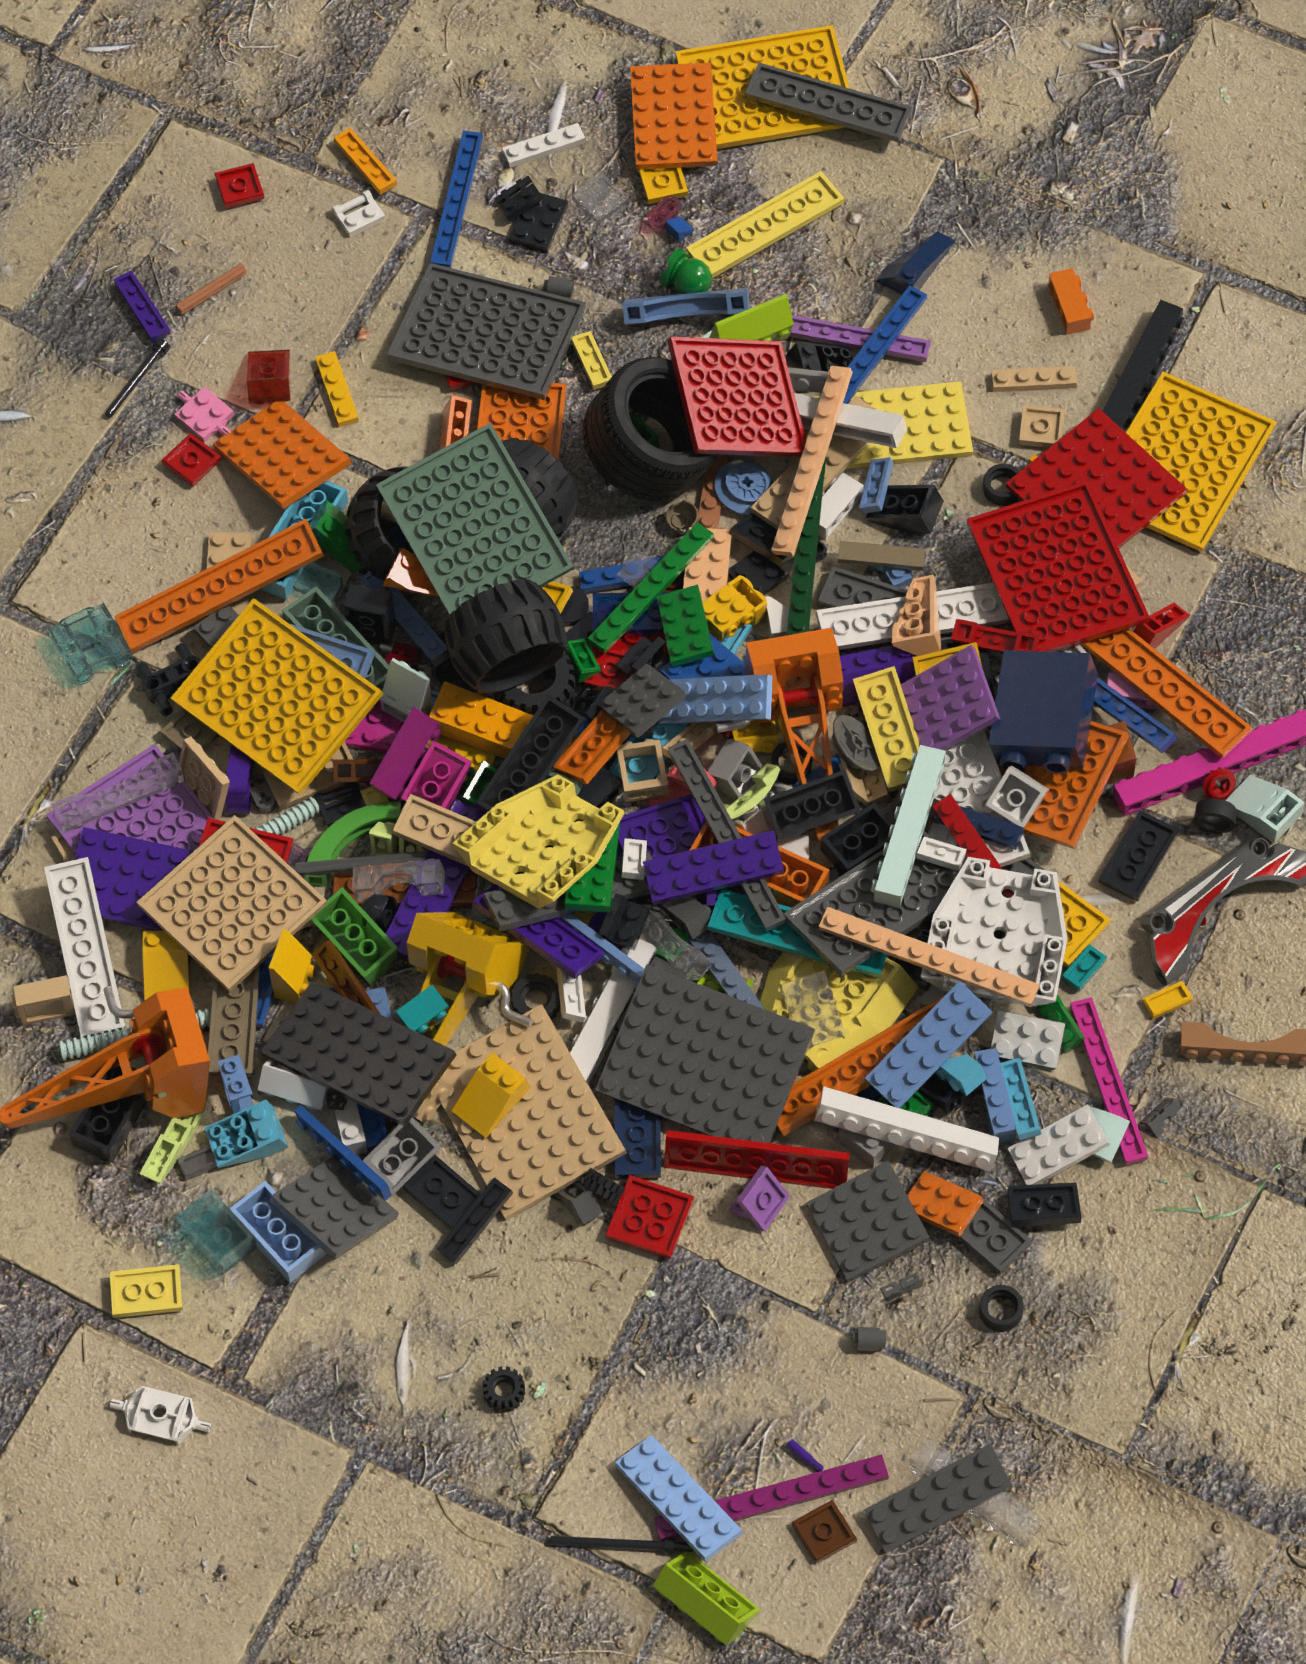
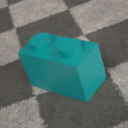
[395,985,449,1034]

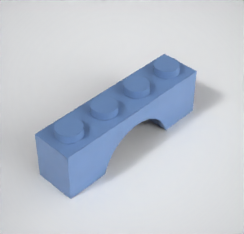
[974,1048,1016,1143]

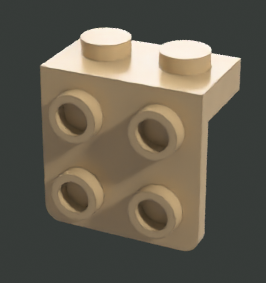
[839,757,891,807]

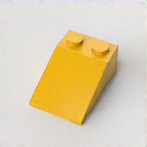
[269,929,316,1003]
[143,931,190,1000]
[452,1052,530,1139]

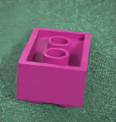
[401,741,472,810]

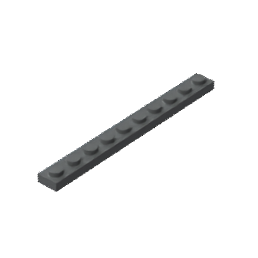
[668,739,786,932]

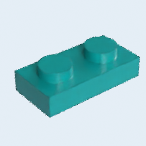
[1062,944,1107,992]

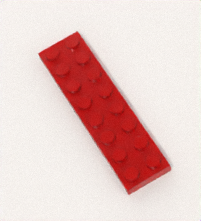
[664,1130,850,1189]

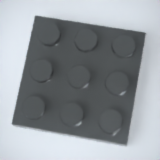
[598,664,687,738]

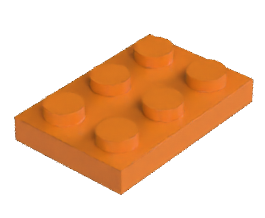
[907,1171,984,1237]

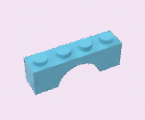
[935,1054,987,1096]

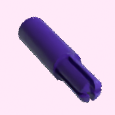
[786,1439,824,1472]

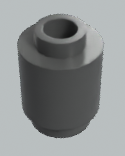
[543,276,574,298]
[852,1327,886,1351]

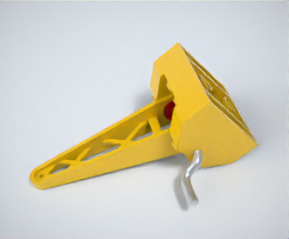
[407,912,533,1046]

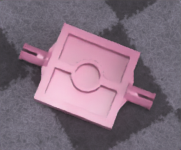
[175,386,235,442]

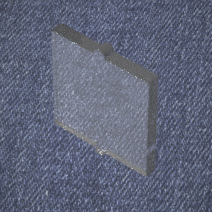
[617,550,659,587]

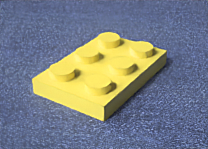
[110,1264,183,1318]

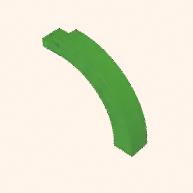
[304,802,402,886]

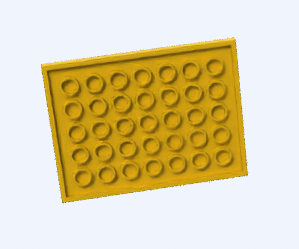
[675,25,850,149]
[1126,372,1277,552]
[171,598,384,795]

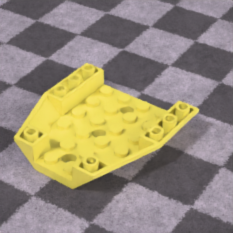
[452,775,624,909]
[760,951,919,1071]

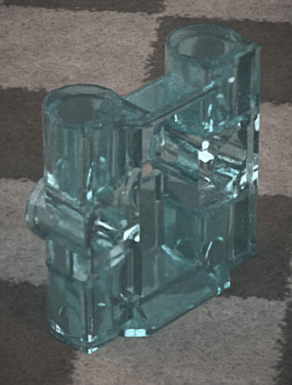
[48,603,133,685]

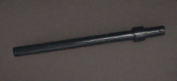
[550,1536,693,1554]

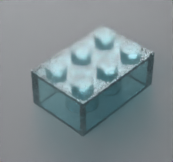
[175,1189,257,1276]

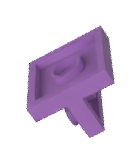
[730,1166,790,1231]

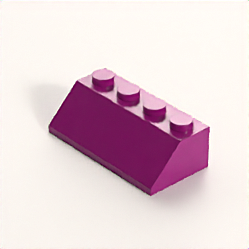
[370,707,441,802]

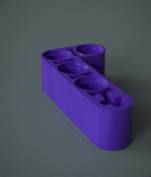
[226,745,254,814]

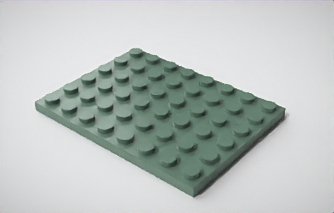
[376,422,574,615]

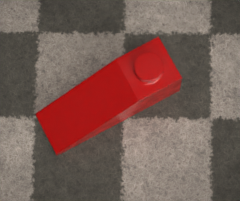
[1134,602,1190,649]

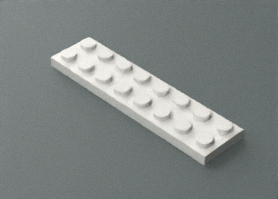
[44,857,126,1038]

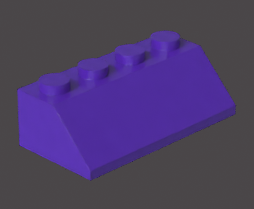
[840,646,916,707]

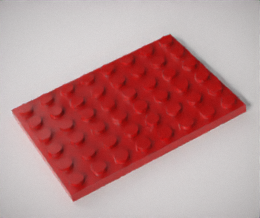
[967,481,1150,652]

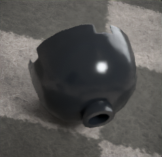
[360,894,398,934]

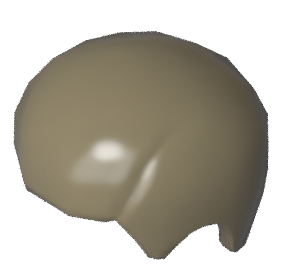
[665,500,698,534]

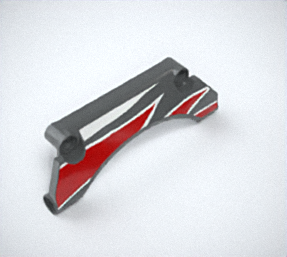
[1141,838,1306,986]

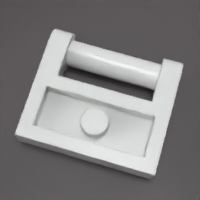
[332,190,386,237]

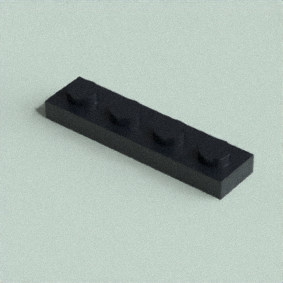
[437,1177,513,1265]

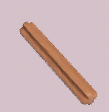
[176,263,247,314]

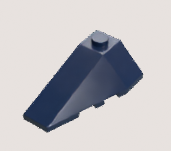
[877,231,955,295]

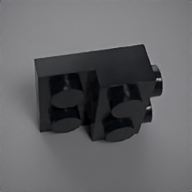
[917,1073,976,1113]

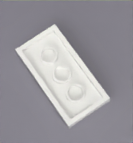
[1008,1104,1110,1185]

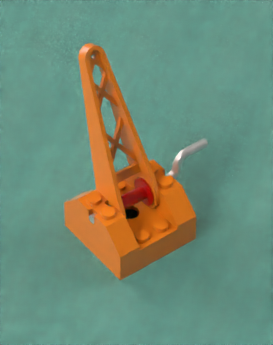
[716,628,844,845]
[0,986,210,1129]

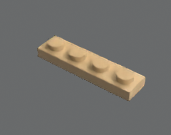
[991,366,1077,392]

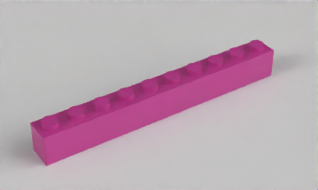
[1112,709,1306,817]

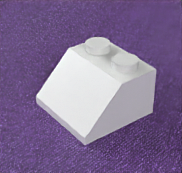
[985,766,1049,827]

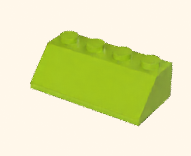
[709,294,794,341]
[653,1552,761,1645]

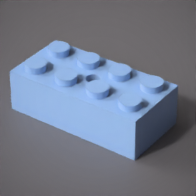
[230,1181,326,1283]

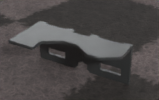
[1140,1098,1179,1138]
[881,1272,924,1302]

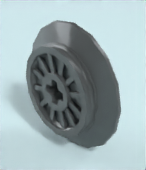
[832,715,880,772]

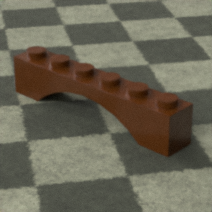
[332,759,466,782]

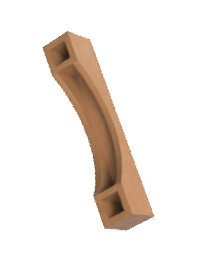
[1179,1022,1306,1066]

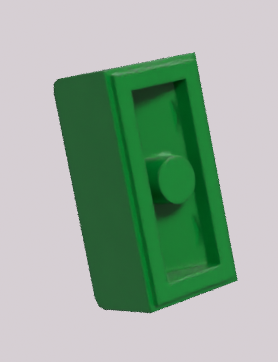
[565,639,601,683]

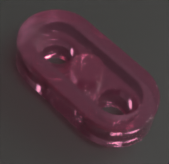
[647,196,681,231]

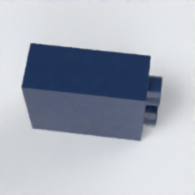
[989,650,1098,774]

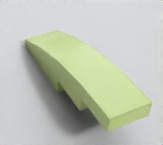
[140,1109,207,1184]

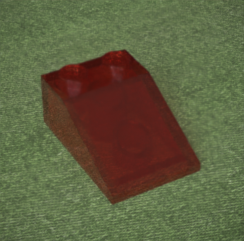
[247,349,291,404]

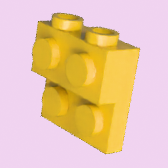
[703,584,755,641]
[731,720,779,753]

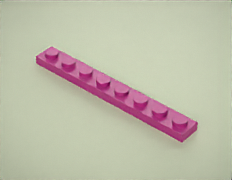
[1070,997,1148,1165]

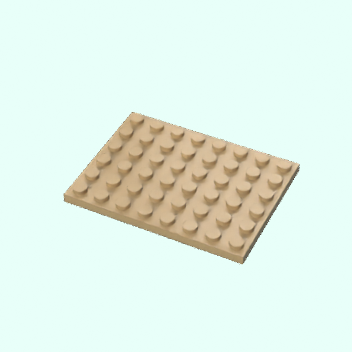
[441,1004,627,1221]

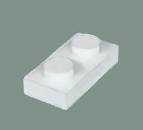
[916,837,966,871]
[621,839,647,880]

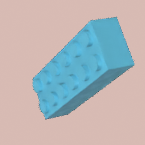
[260,481,348,600]

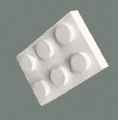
[991,1010,1065,1068]

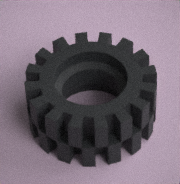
[581,1168,626,1205]
[482,1366,525,1413]

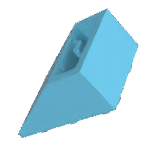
[204,1100,288,1168]

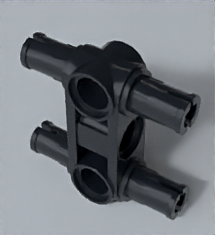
[136,643,201,716]

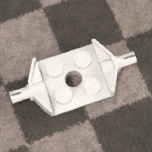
[110,1386,212,1445]

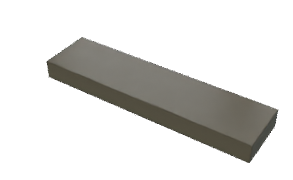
[838,541,925,571]

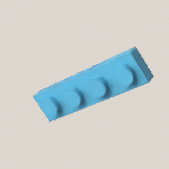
[1000,1058,1042,1140]

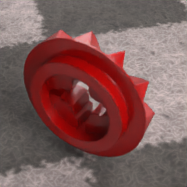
[1202,767,1236,800]

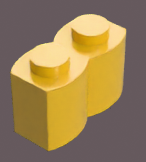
[728,575,767,625]

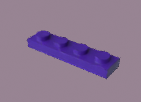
[113,270,171,343]

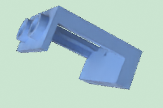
[217,1055,254,1115]

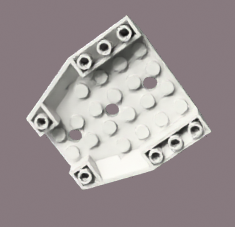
[921,857,1067,1006]

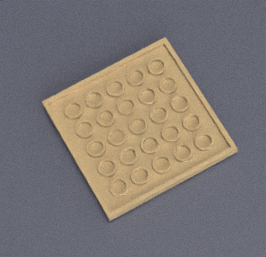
[137,815,328,992]

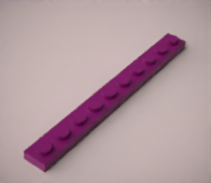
[654,1454,889,1541]

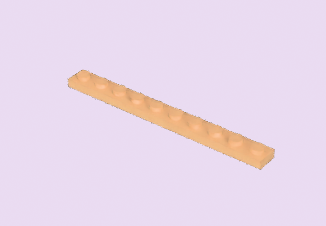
[772,366,853,557]
[819,907,1039,1007]

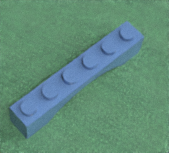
[622,288,750,324]

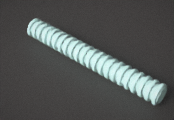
[255,796,320,835]
[58,1008,211,1061]

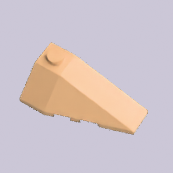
[892,575,941,656]

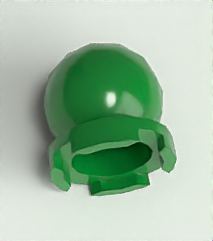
[659,249,712,294]

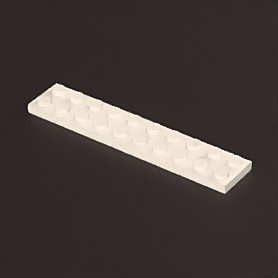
[816,583,1010,650]

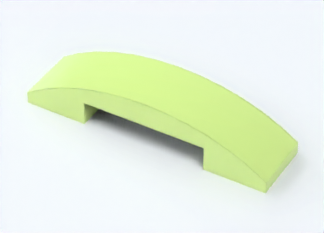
[724,764,780,819]

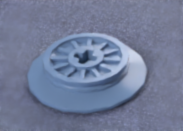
[714,460,774,515]

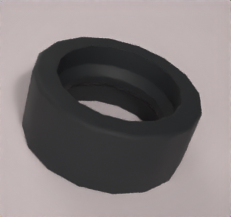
[983,463,1020,506]
[770,741,813,785]
[1194,798,1237,834]
[979,1284,1024,1332]

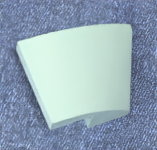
[1090,1107,1130,1163]

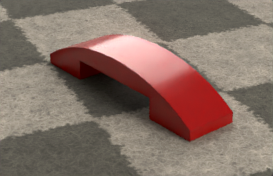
[951,619,1040,653]

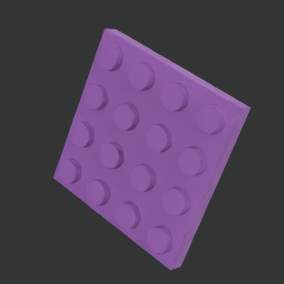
[901,645,1000,751]

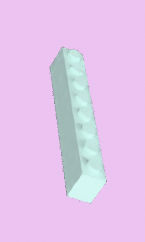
[871,745,946,908]

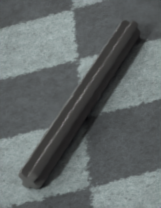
[294,851,426,876]

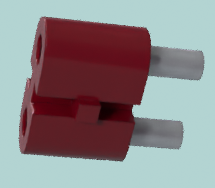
[380,642,422,669]

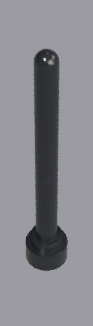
[105,338,171,418]

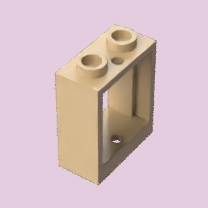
[617,739,669,802]
[11,975,76,1026]

